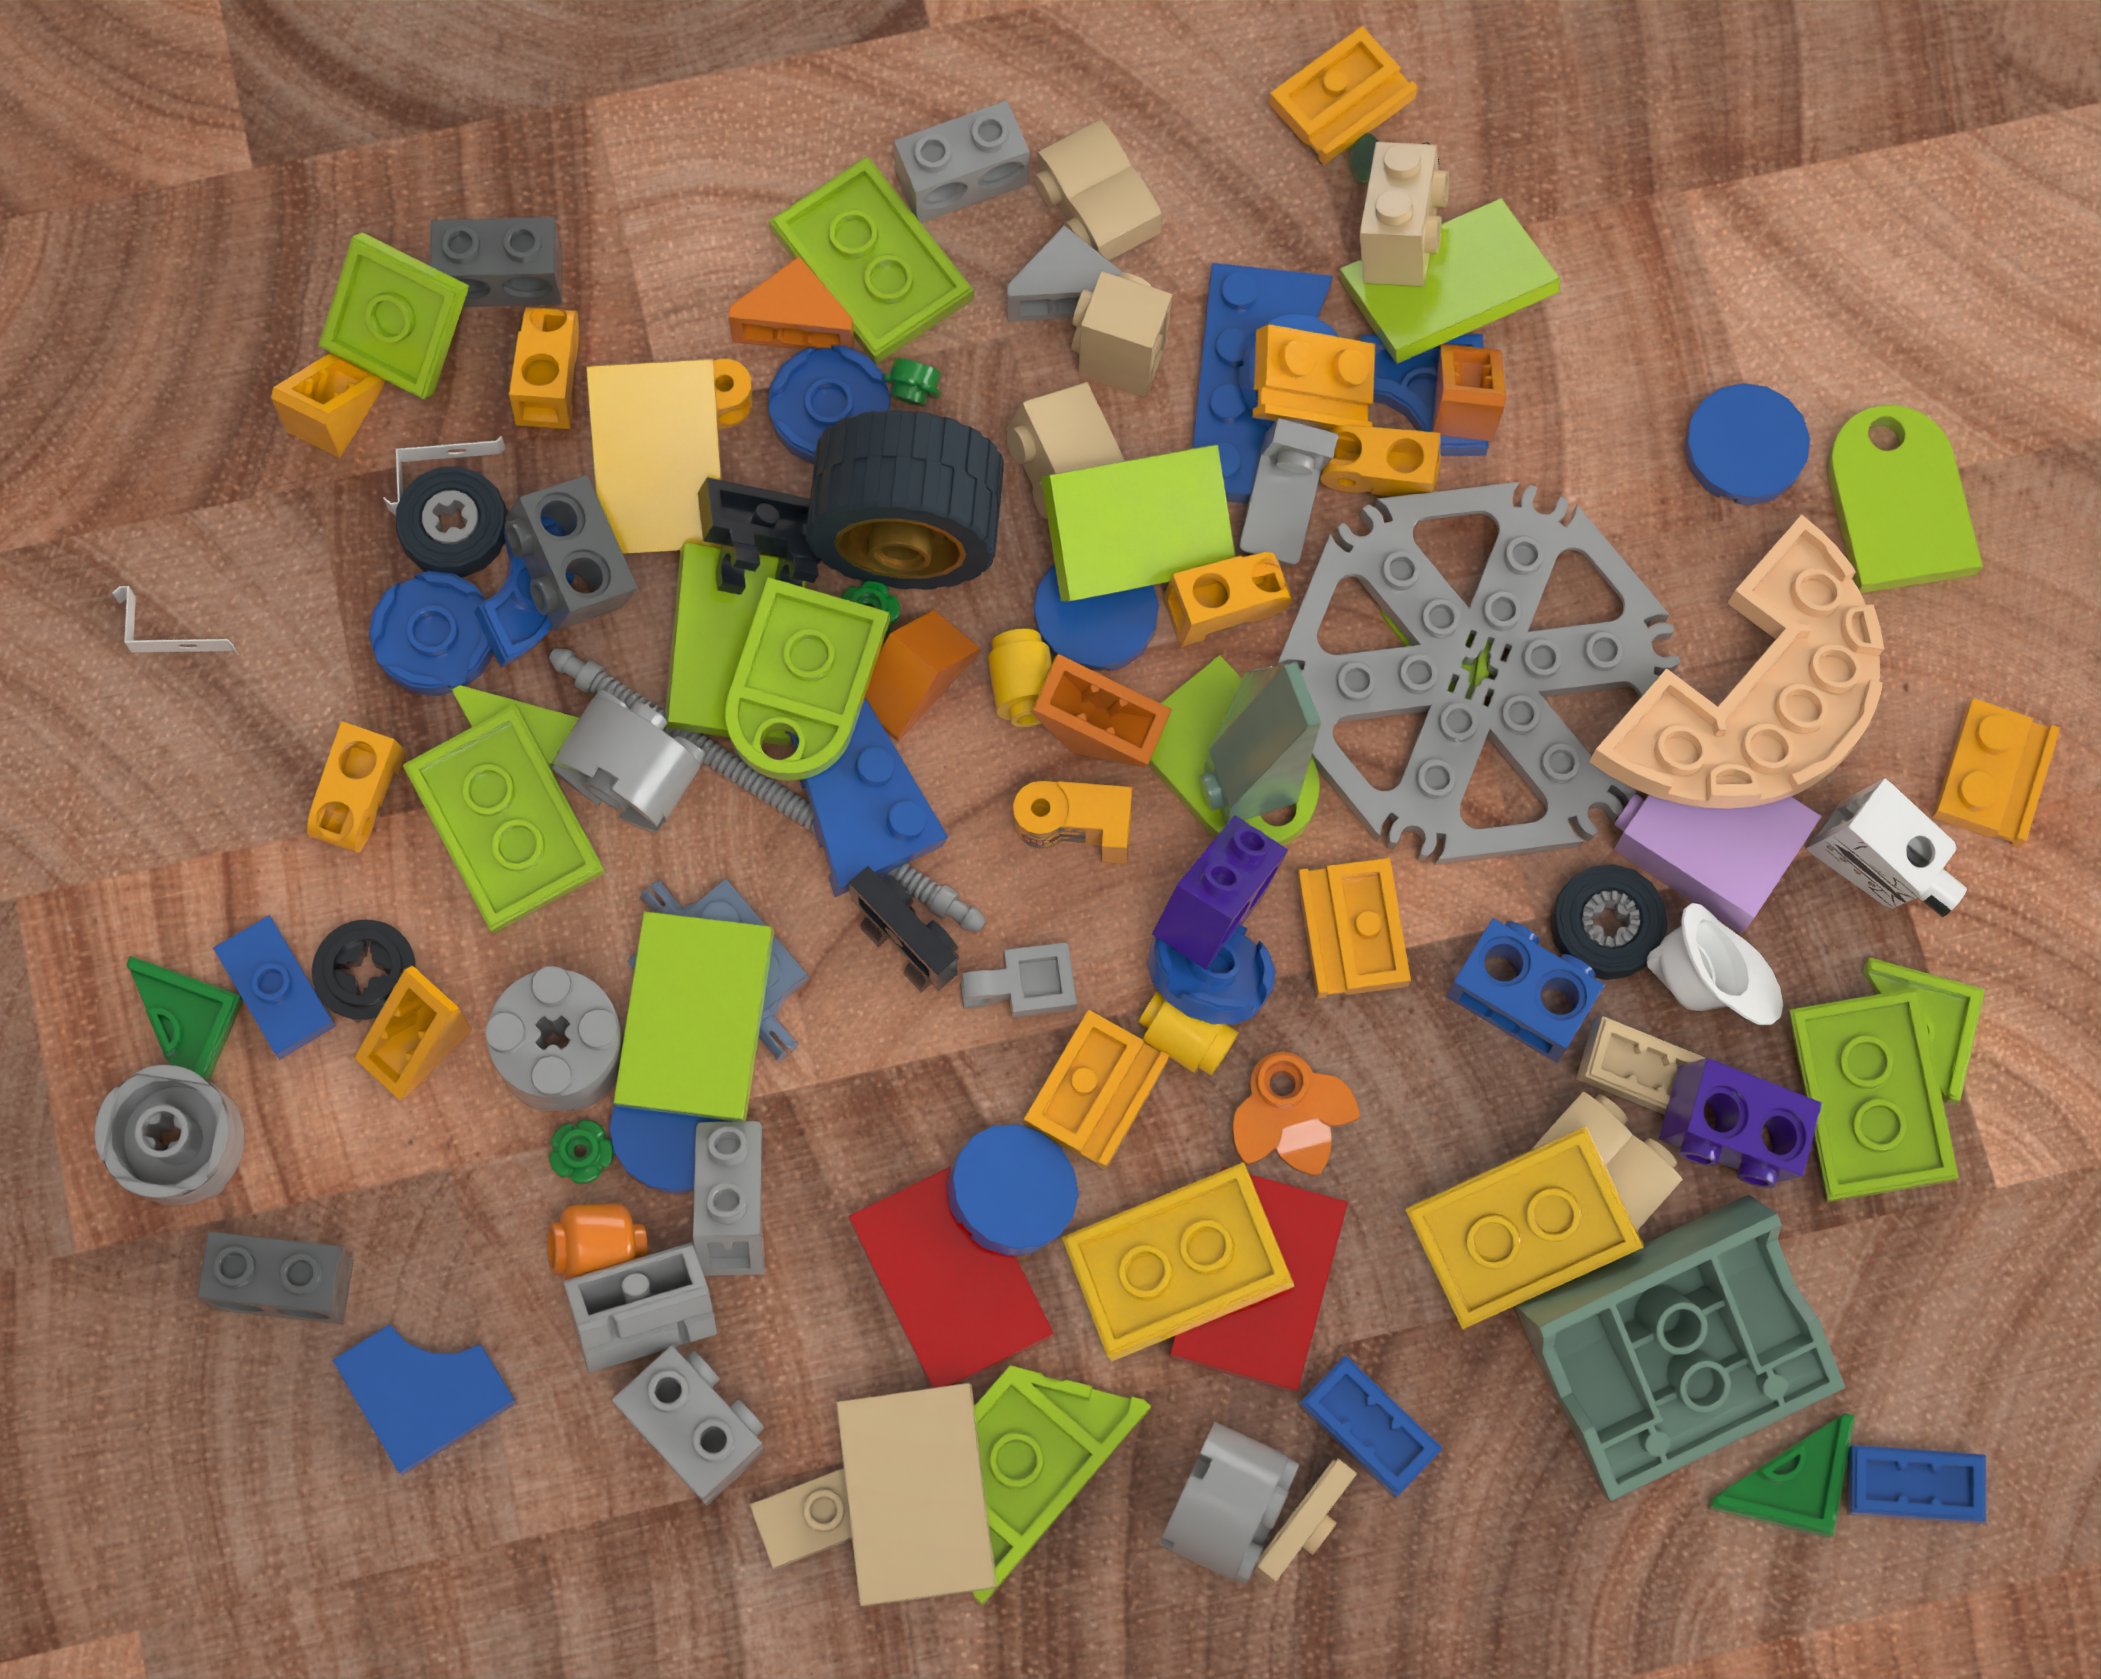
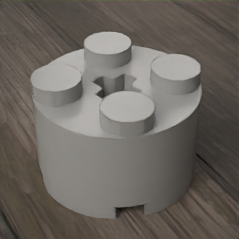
[552,690,707,833]
[485,966,624,1112]
[95,1065,245,1206]
[1159,1422,1299,1584]

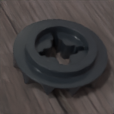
[312,919,416,1023]

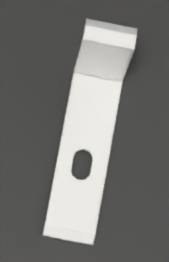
[383,436,506,516]
[112,586,239,655]

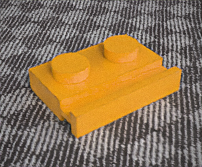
[1269,26,1418,165]
[1253,324,1375,431]
[1932,698,2060,848]
[1297,858,1411,999]
[1024,1009,1170,1171]

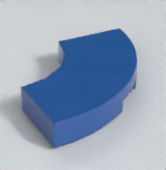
[474,517,574,668]

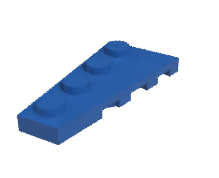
[1192,263,1333,504]
[785,698,948,898]

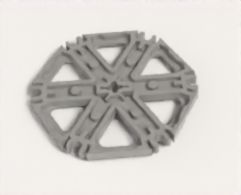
[1277,482,1681,865]

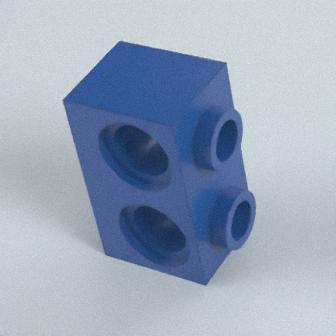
[1447,918,1605,1063]

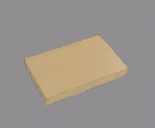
[837,1383,997,1607]

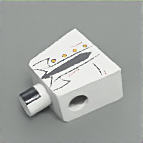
[1806,778,1967,917]

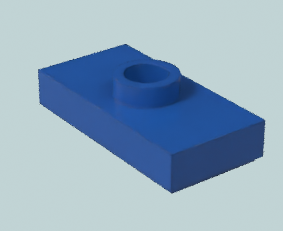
[213,915,336,1060]
[1298,1355,1443,1499]
[1847,1445,1986,1524]

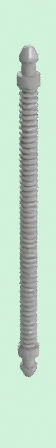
[549,648,987,932]

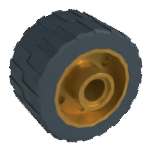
[806,409,1004,590]

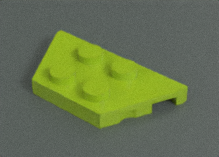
[972,1365,1151,1606]

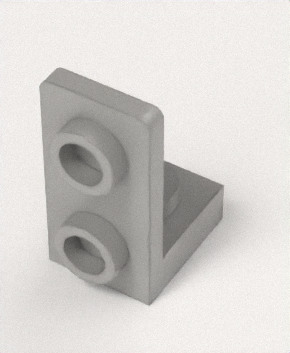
[1238,418,1339,566]
[693,1121,765,1276]

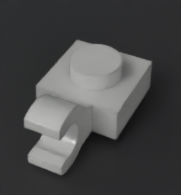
[960,942,1077,1018]

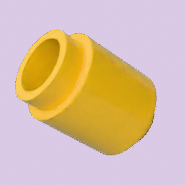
[987,628,1052,727]
[1138,991,1239,1076]

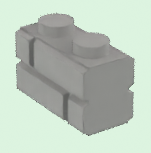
[563,1242,717,1373]

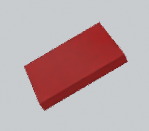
[848,1166,1054,1388]
[1169,1166,1348,1394]

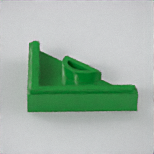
[126,956,244,1081]
[1708,1413,1855,1538]

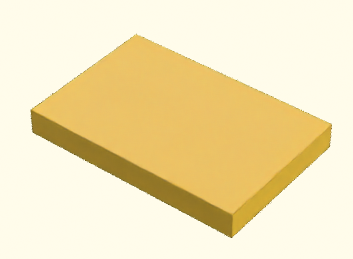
[586,359,722,554]
[1405,1125,1644,1330]
[1062,1162,1295,1362]

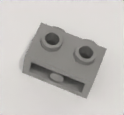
[612,1345,766,1506]

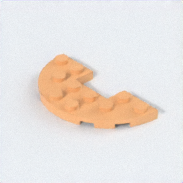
[1589,515,1884,809]

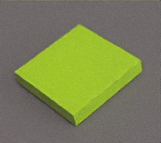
[318,232,469,400]

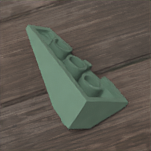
[1199,662,1321,825]

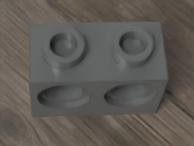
[430,217,563,307]
[504,475,638,631]
[197,1231,354,1325]

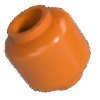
[547,1203,647,1281]

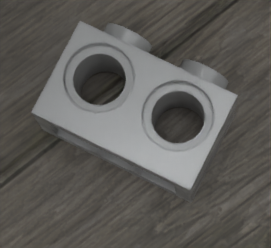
[894,100,1030,223]

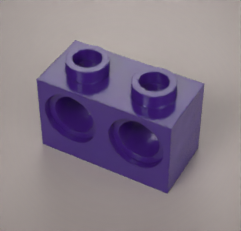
[1152,815,1288,970]
[1659,1058,1822,1188]

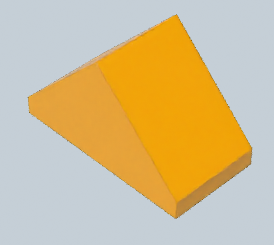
[271,352,386,458]
[354,965,472,1100]

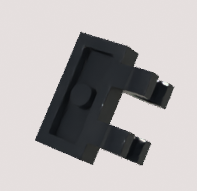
[698,477,821,595]
[849,866,959,993]

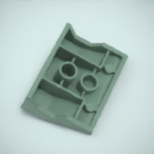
[1515,1194,1846,1502]

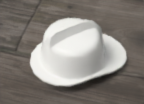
[1647,903,1783,1025]

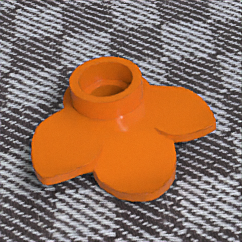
[1232,1052,1360,1176]

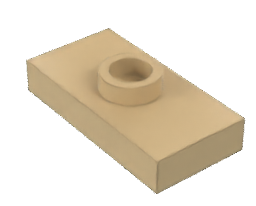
[1576,1016,1705,1115]
[1253,1459,1357,1587]
[750,1468,853,1570]

